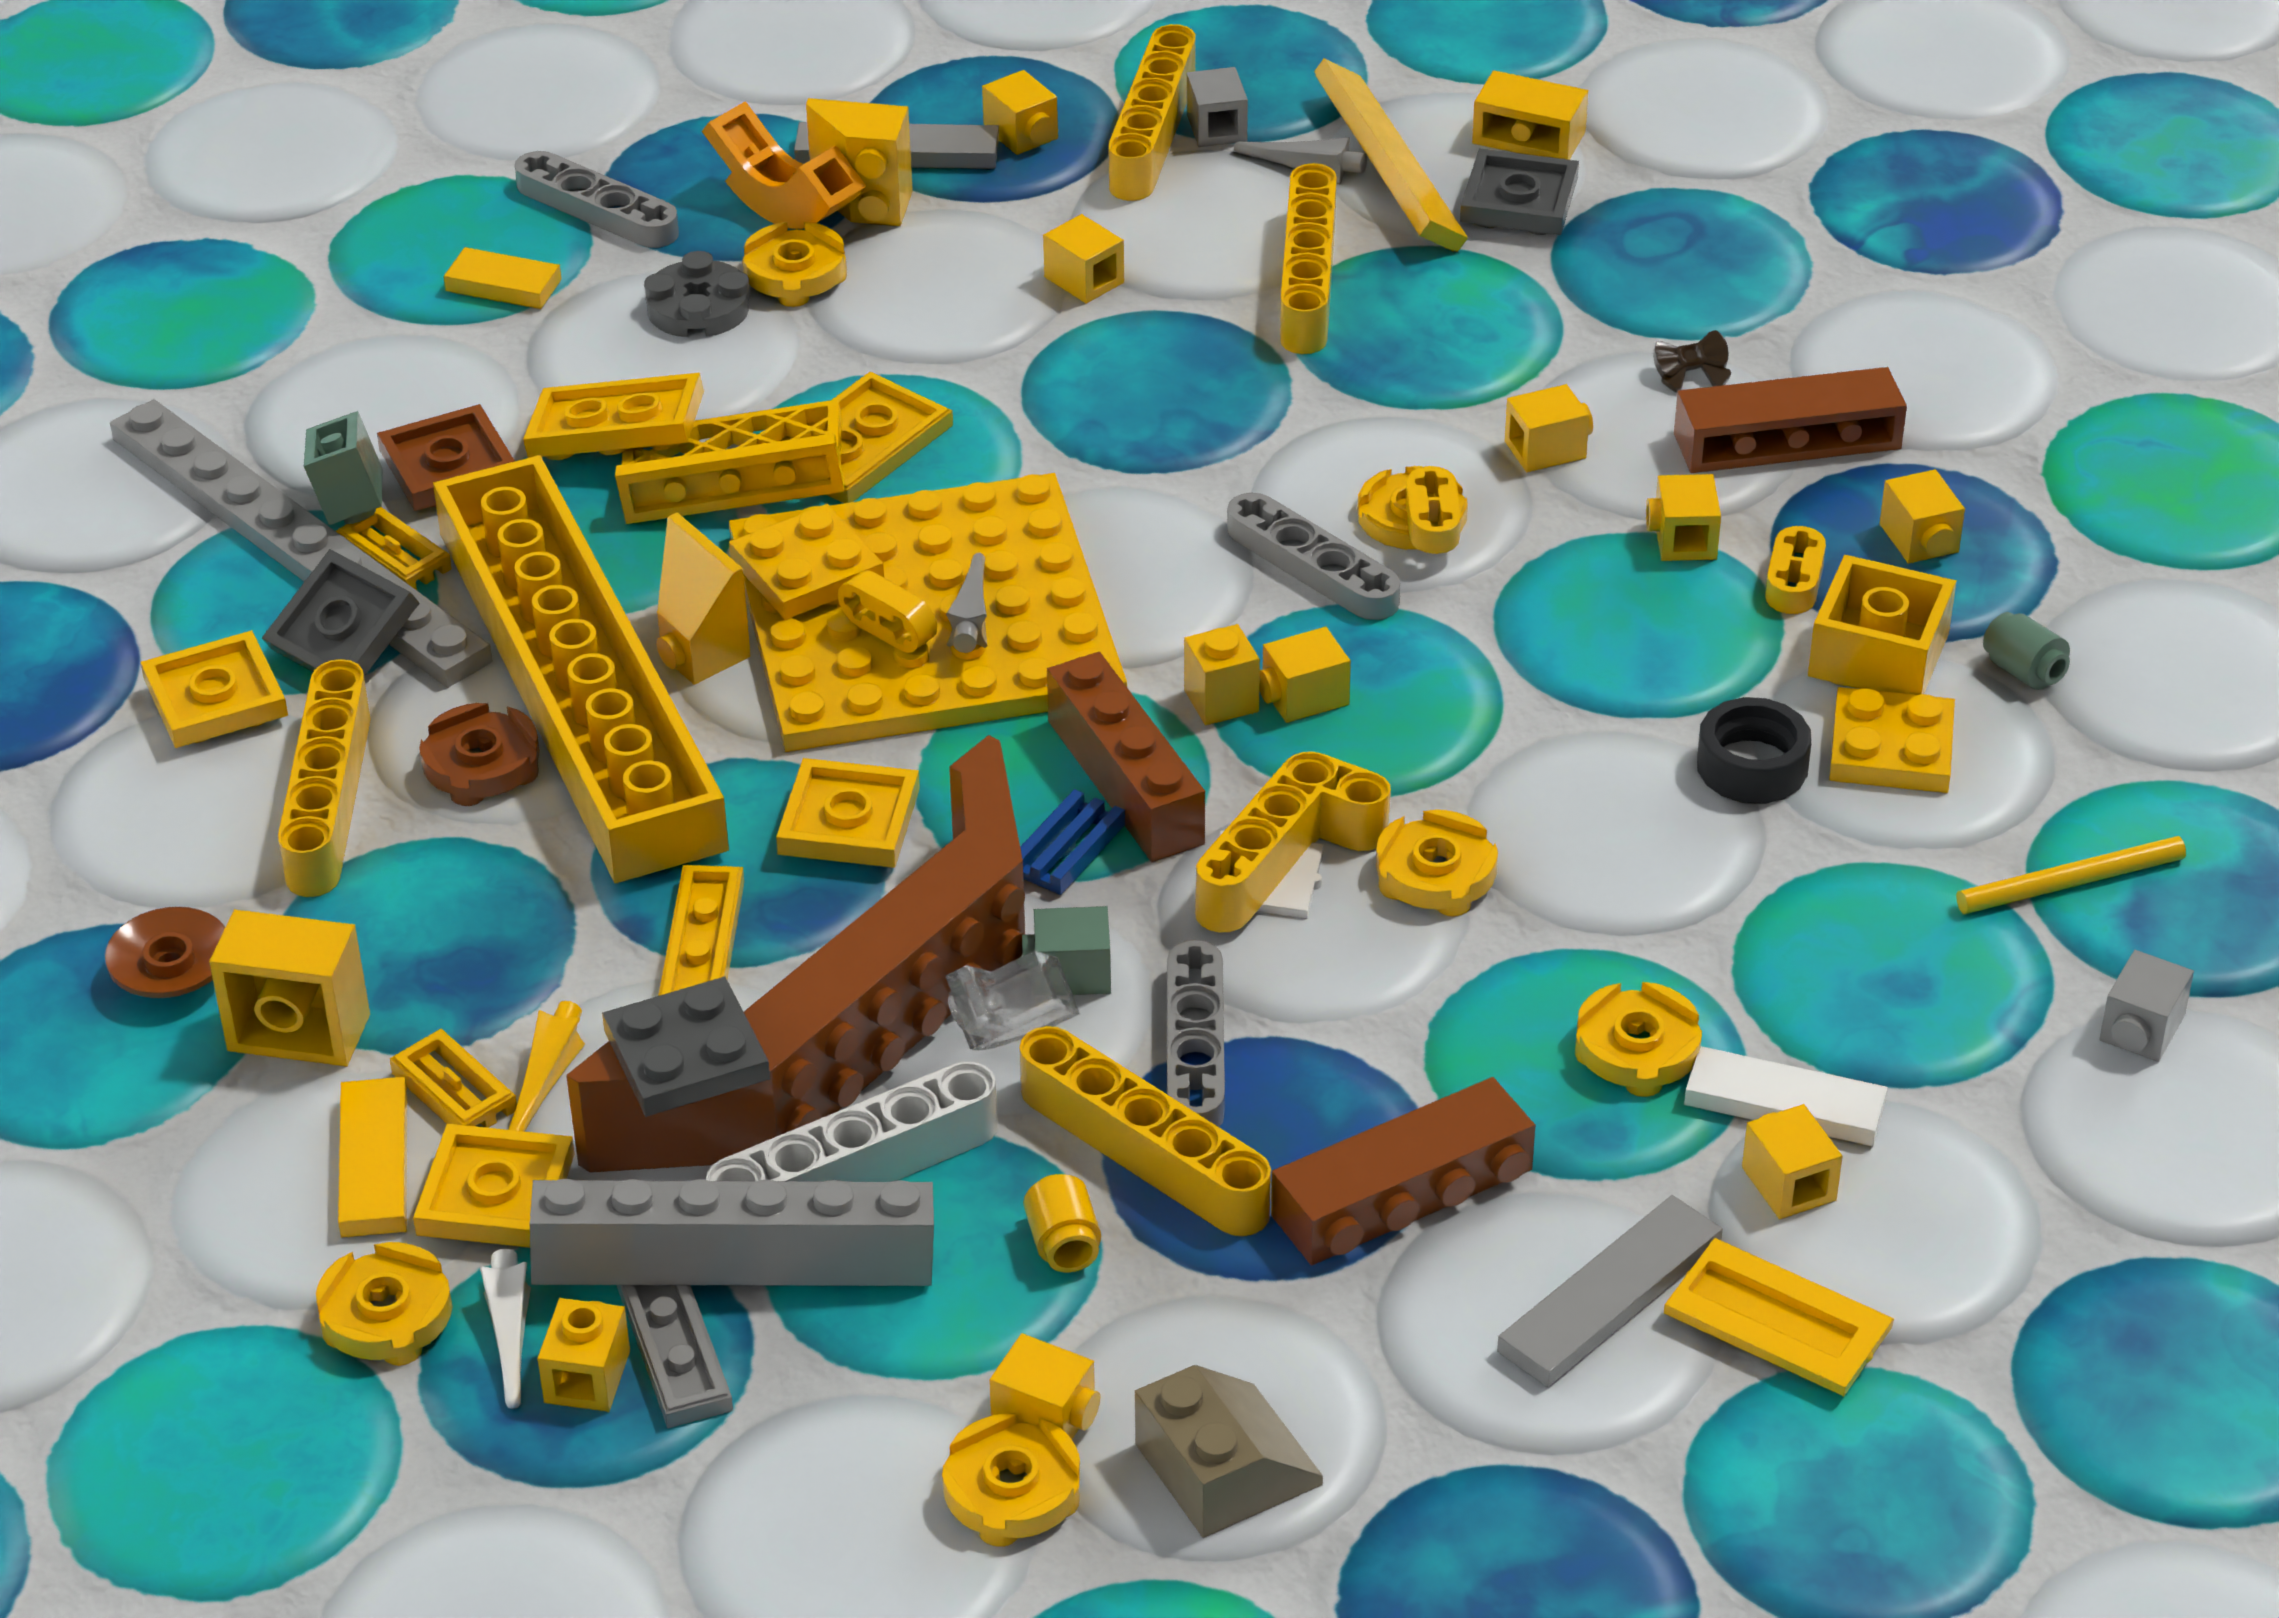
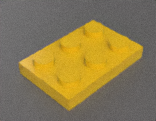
[523,373,704,460]

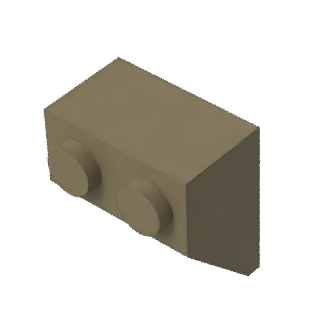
[1135,1365,1323,1538]

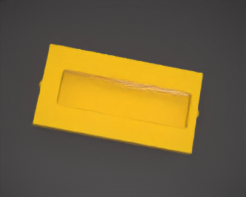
[1664,1238,1894,1396]

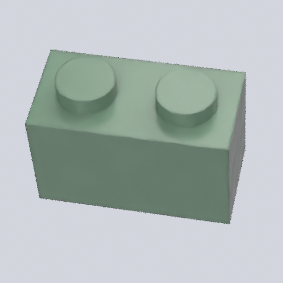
[303,411,383,525]

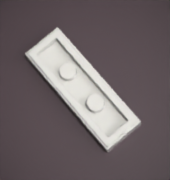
[1684,1046,1888,1147]

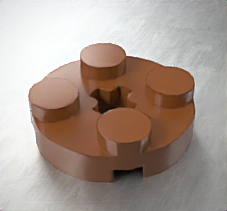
[419,703,540,806]

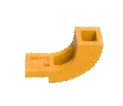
[701,101,867,229]

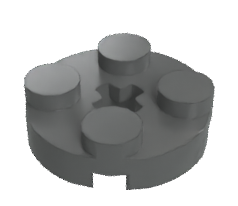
[644,251,750,337]

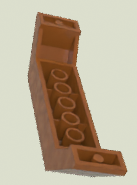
[566,735,1025,1173]

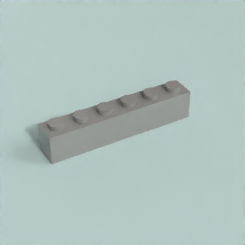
[530,1179,934,1286]

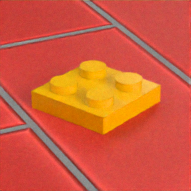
[729,503,884,620]
[140,630,288,748]
[1829,687,1955,793]
[776,758,920,868]
[413,1124,575,1248]

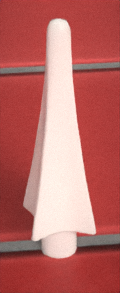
[480,1249,531,1409]

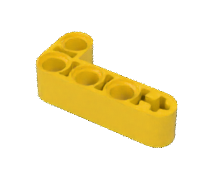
[1195,752,1391,933]

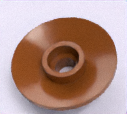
[105,907,225,998]

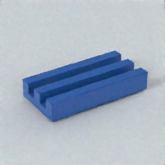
[1020,789,1125,895]

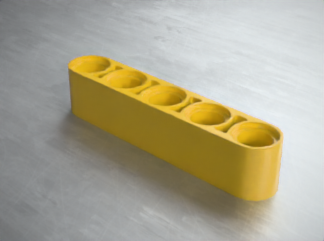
[1108,24,1195,201]
[1280,163,1337,354]
[278,659,371,897]
[1019,1026,1271,1236]

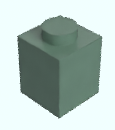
[1022,906,1111,997]

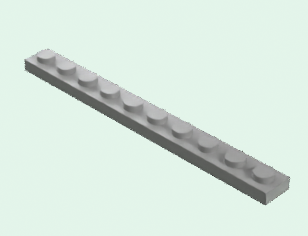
[110,399,493,688]

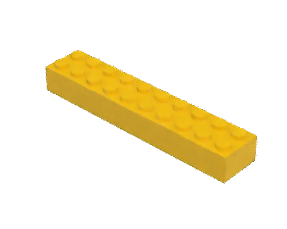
[433,455,729,883]

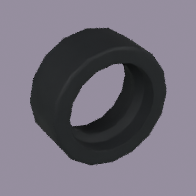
[1697,697,1812,804]

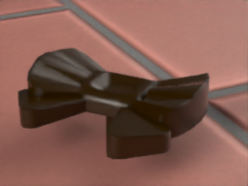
[1653,330,1732,393]

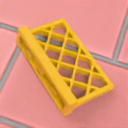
[615,399,844,524]

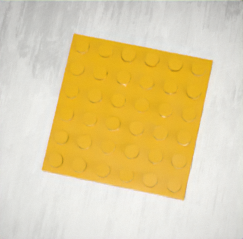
[729,473,1127,752]

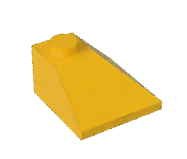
[656,512,751,685]

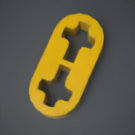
[1406,466,1461,554]
[1765,526,1826,614]
[838,570,938,653]

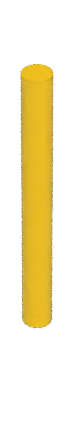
[1956,836,2186,914]

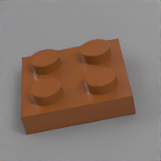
[377,404,515,511]

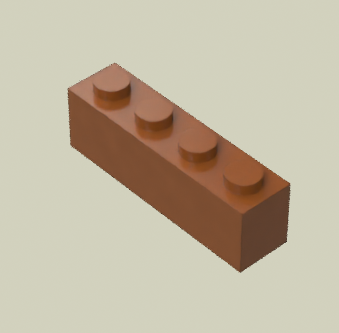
[1674,367,1907,473]
[1047,651,1205,863]
[1271,1077,1536,1266]

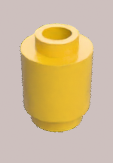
[1023,1174,1101,1273]

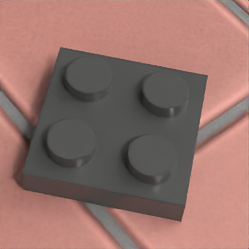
[1460,148,1579,235]
[262,549,420,676]
[602,976,770,1117]

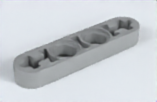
[514,151,679,248]
[1227,492,1400,620]
[1167,940,1225,1127]

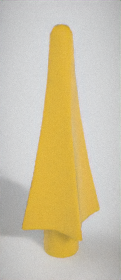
[508,1001,585,1131]

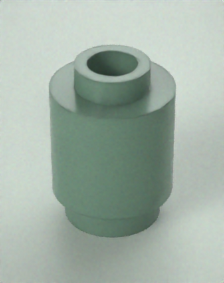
[1983,612,2070,690]

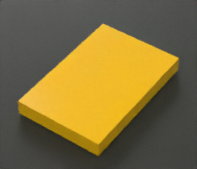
[780,371,953,503]

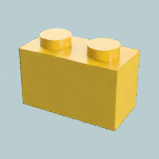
[1472,70,1589,160]

